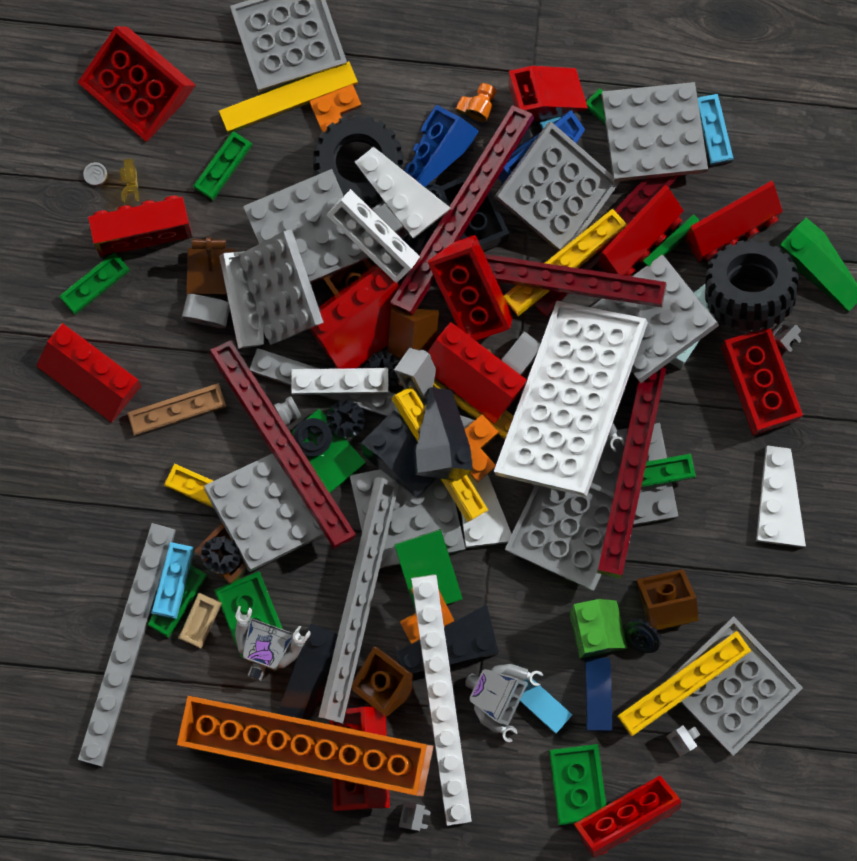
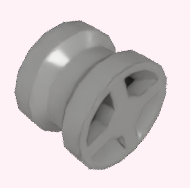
[274,396,302,425]

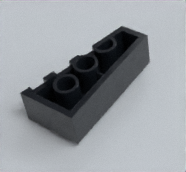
[397,604,499,676]

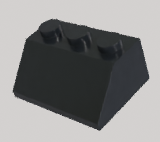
[437,175,509,251]

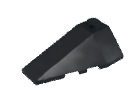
[413,387,473,481]
[278,624,338,720]

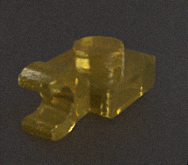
[120,158,140,203]

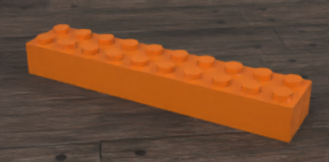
[177,696,433,796]

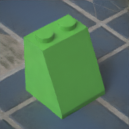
[569,599,628,659]

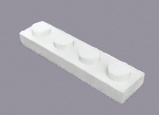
[291,368,388,395]

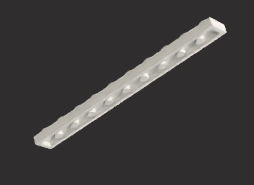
[411,574,472,826]

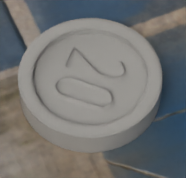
[83,162,108,186]

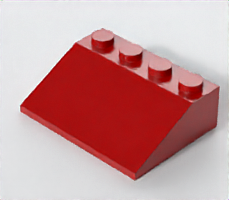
[77,26,196,141]
[309,264,400,369]

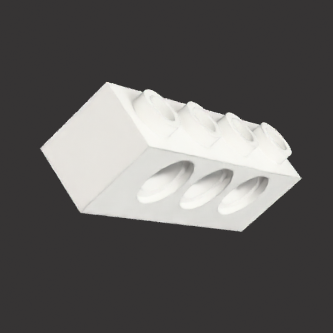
[326,189,420,283]

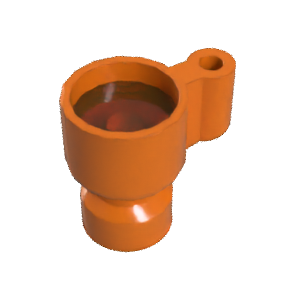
[455,83,497,122]

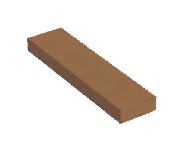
[127,383,226,437]

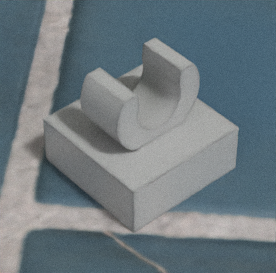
[772,321,801,352]
[666,725,700,757]
[399,802,431,831]

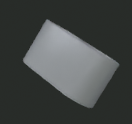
[181,294,230,328]
[502,332,541,376]

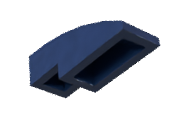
[585,657,612,732]

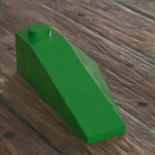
[779,218,857,313]

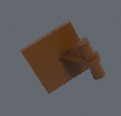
[186,237,236,295]

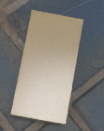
[179,593,222,648]

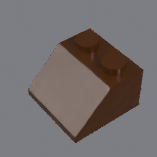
[637,569,699,630]

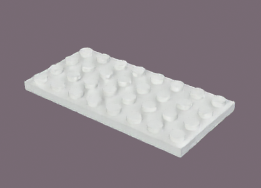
[494,301,648,497]

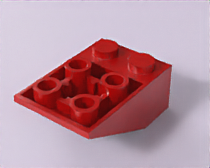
[508,66,588,122]

